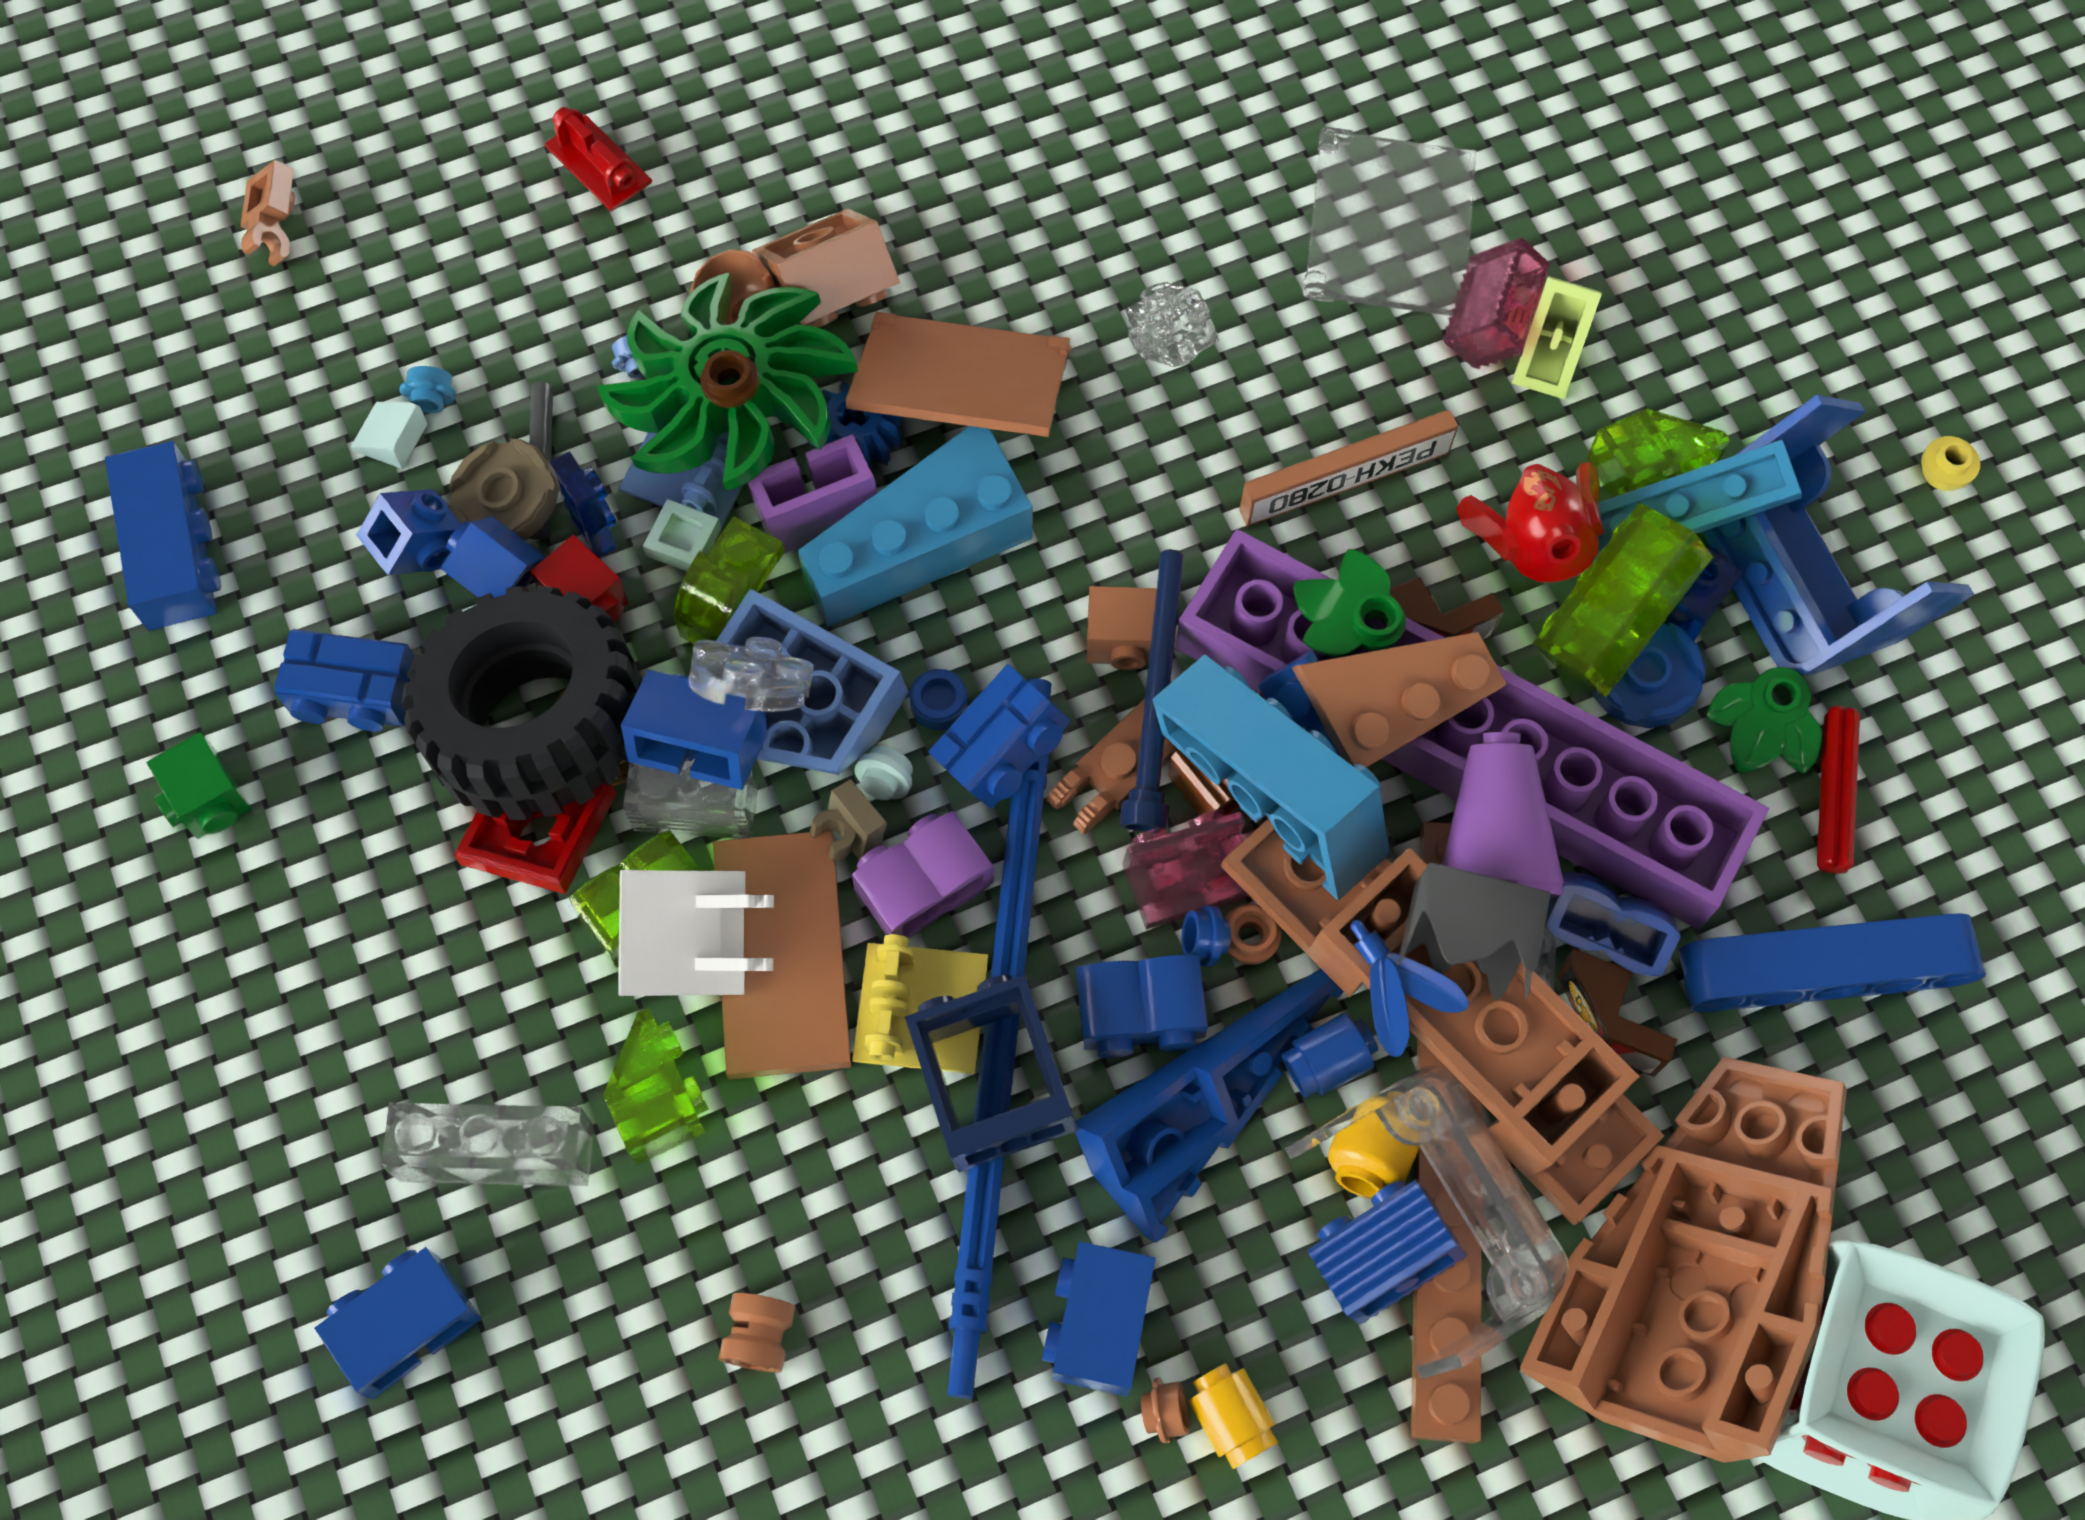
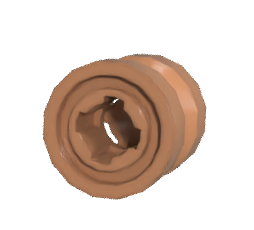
[718,1293,796,1373]

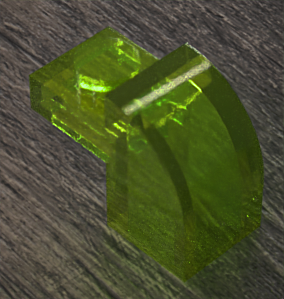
[674,516,785,652]

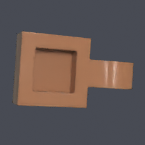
[240,159,295,266]

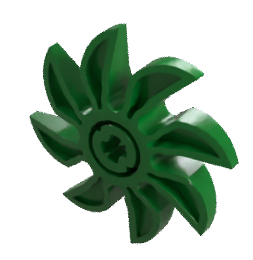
[597,273,858,490]

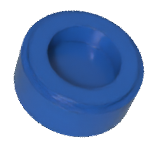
[909,669,968,730]

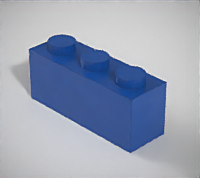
[105,441,221,631]

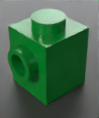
[146,731,251,839]

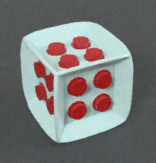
[1757,1240,2045,1520]

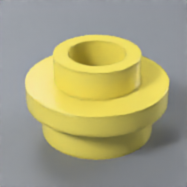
[1921,436,1980,491]

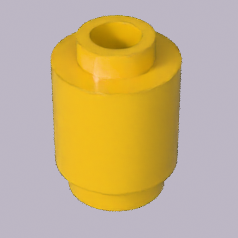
[1188,1363,1279,1469]

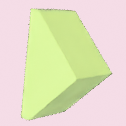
[1512,276,1602,400]

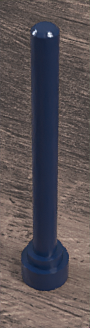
[1119,549,1184,833]

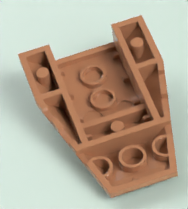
[1520,1056,1847,1463]

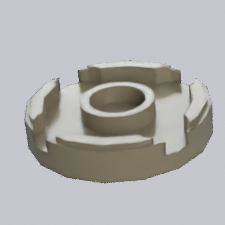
[447,439,559,541]

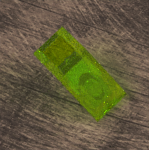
[1586,409,1731,498]
[603,1008,709,1165]

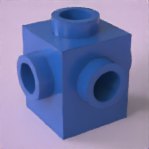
[356,489,461,575]

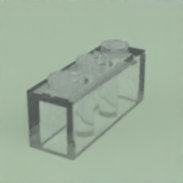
[381,1103,594,1186]

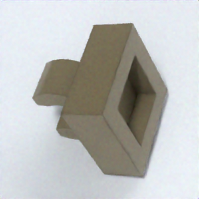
[810,779,887,861]

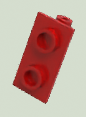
[544,107,652,212]

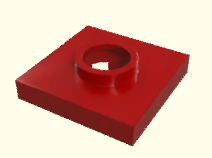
[454,783,617,894]

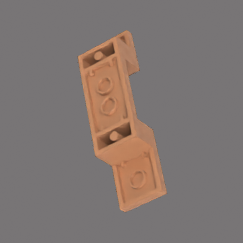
[1221,819,1665,1226]

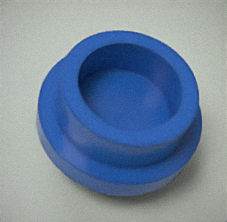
[1181,905,1231,967]

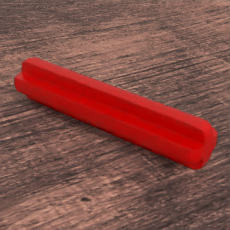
[1817,706,1860,874]

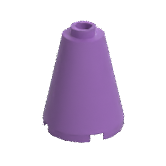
[1442,732,1564,897]

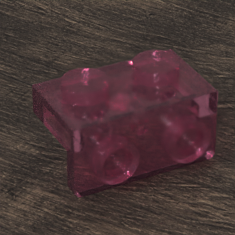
[1122,810,1250,930]

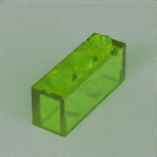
[1533,502,1713,697]

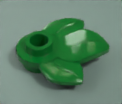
[1293,549,1406,657]
[1706,667,1822,774]

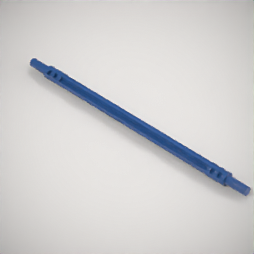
[947,679,1052,1399]

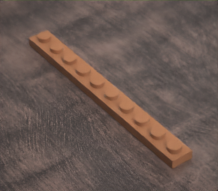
[1411,822,1482,1444]

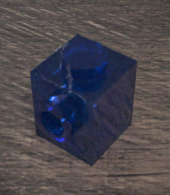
[1644,539,1743,641]

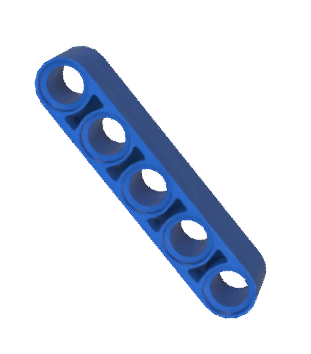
[1678,913,1986,1013]

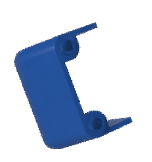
[1702,395,1974,675]

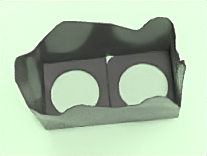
[1397,862,1550,1001]

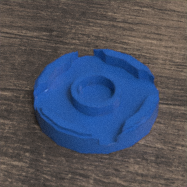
[1586,615,1706,729]

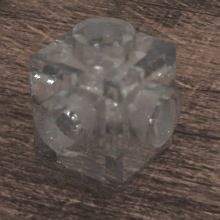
[1125,282,1220,367]

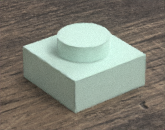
[643,499,721,576]

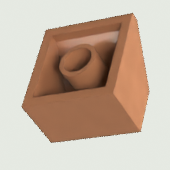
[752,209,900,327]

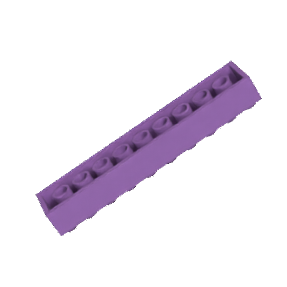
[1175,529,1770,930]

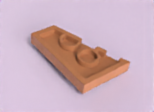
[1292,632,1507,767]

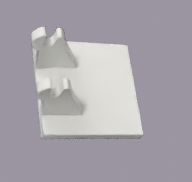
[618,870,774,996]

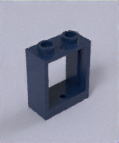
[905,975,1079,1172]

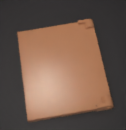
[846,311,1071,437]

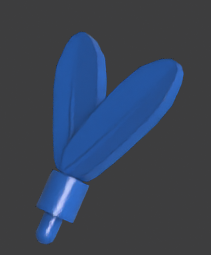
[1351,920,1469,1057]

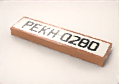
[1239,410,1459,527]

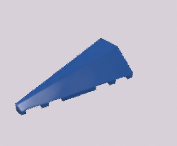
[1075,968,1344,1243]

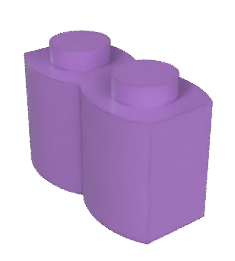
[852,811,994,939]

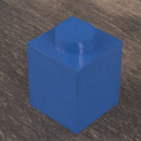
[440,516,546,598]

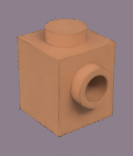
[1087,586,1157,670]

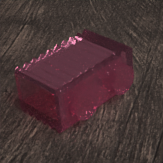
[1442,237,1550,369]

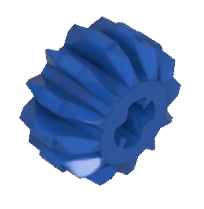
[809,379,902,470]

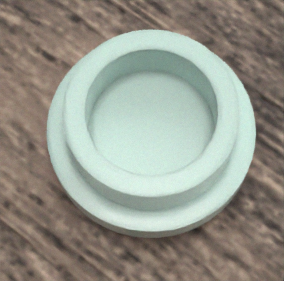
[855,746,913,800]

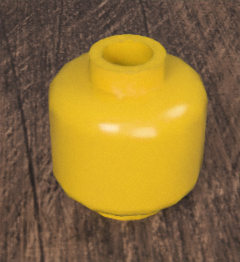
[1328,1100,1421,1199]

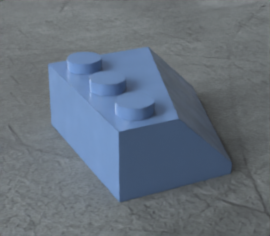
[692,588,909,775]

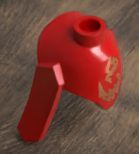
[1456,462,1604,583]

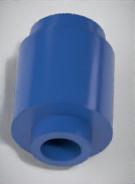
[1281,1013,1379,1098]

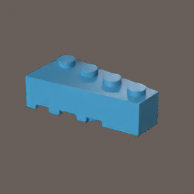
[798,426,1033,627]
[1152,654,1390,901]

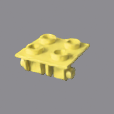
[852,934,988,1074]

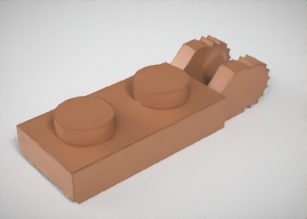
[1046,698,1174,834]

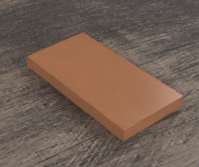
[713,831,852,1080]

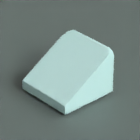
[351,402,428,469]

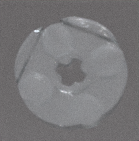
[688,637,814,712]

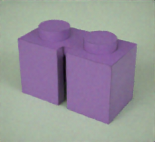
[748,434,877,557]

